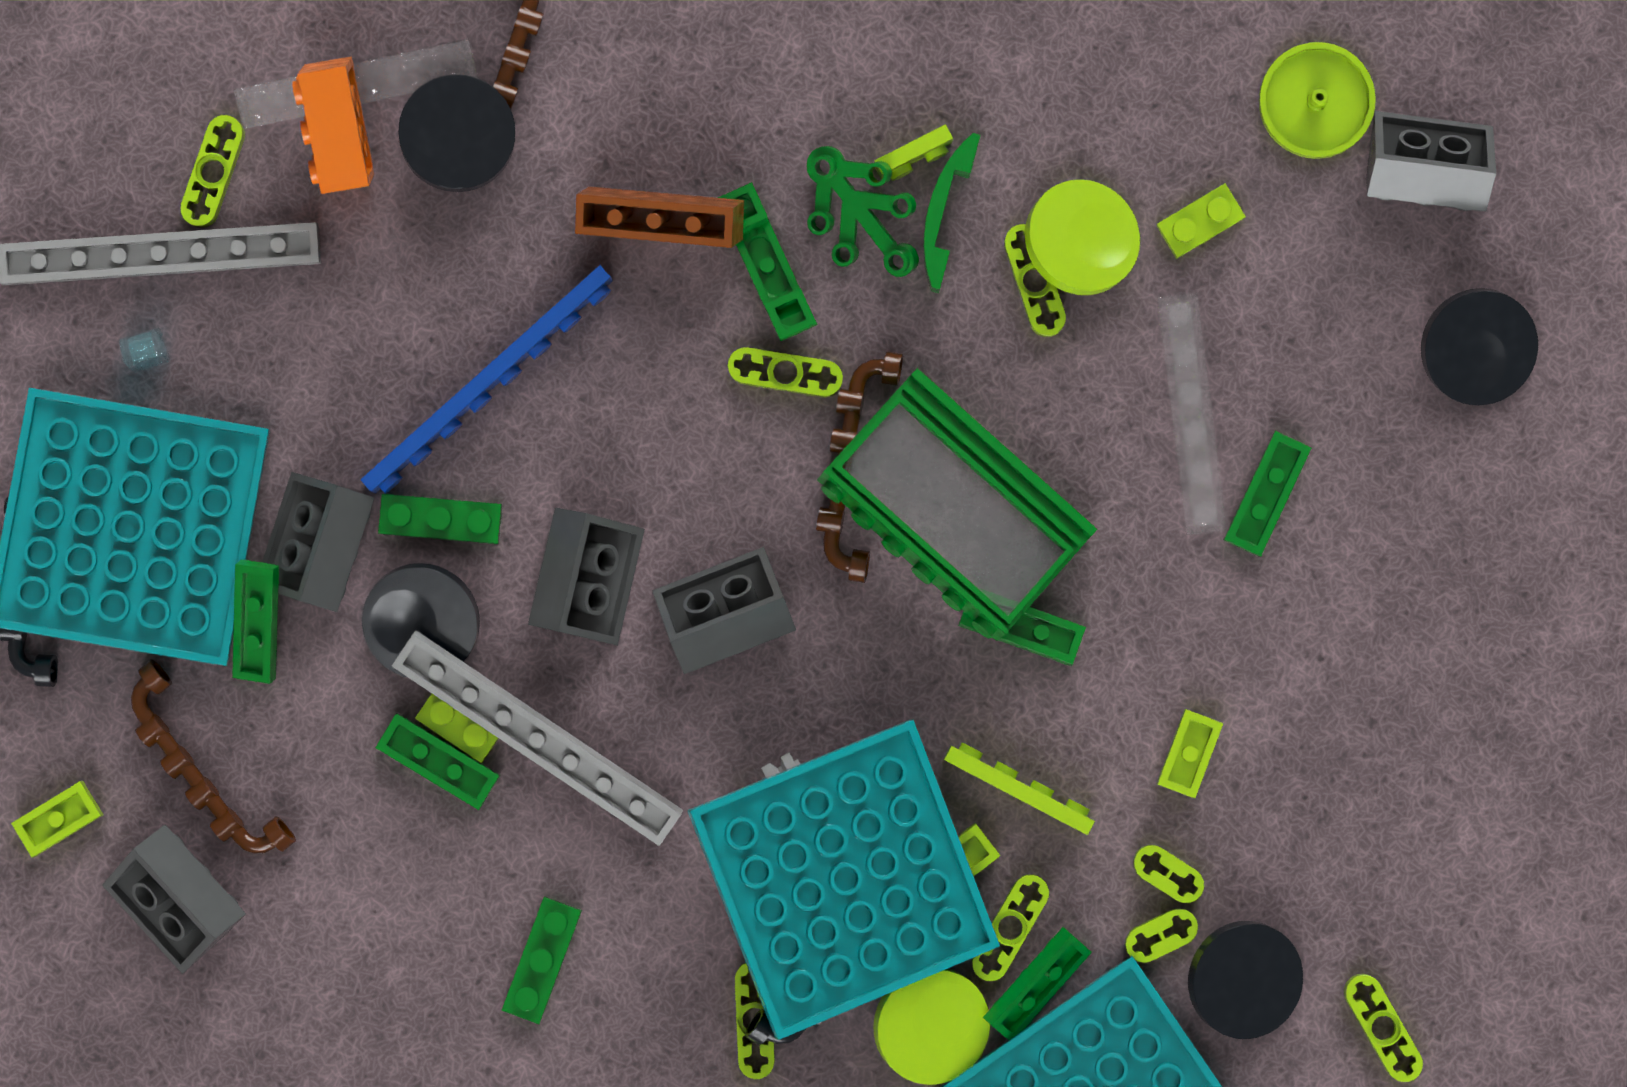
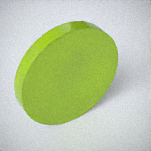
[1259,42,1376,159]
[1025,180,1140,295]
[873,969,990,1085]

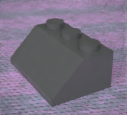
[1366,111,1496,212]
[262,472,374,612]
[528,507,645,646]
[652,547,796,674]
[102,825,246,974]

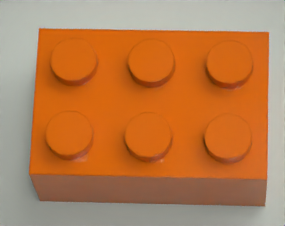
[292,57,374,194]

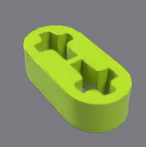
[1133,845,1204,903]
[1125,908,1198,963]

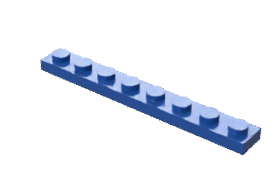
[360,265,613,494]

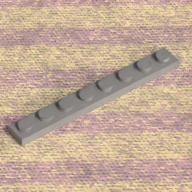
[0,222,321,286]
[392,631,683,846]

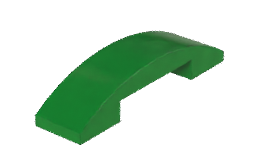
[923,133,980,293]
[718,182,817,341]

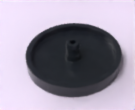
[398,74,515,192]
[1421,288,1538,406]
[362,563,480,678]
[1188,921,1303,1039]

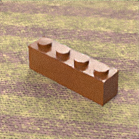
[575,187,744,248]

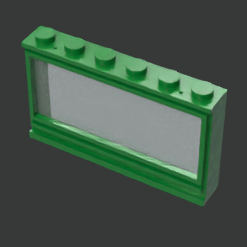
[817,368,1097,641]

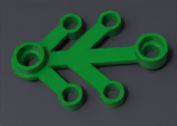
[807,146,919,277]

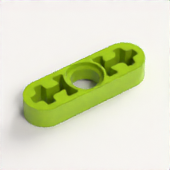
[180,115,245,228]
[1004,224,1066,337]
[728,347,843,397]
[972,874,1049,981]
[735,962,775,1079]
[1344,974,1423,1082]

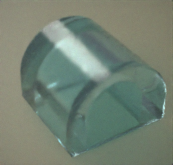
[119,328,170,372]

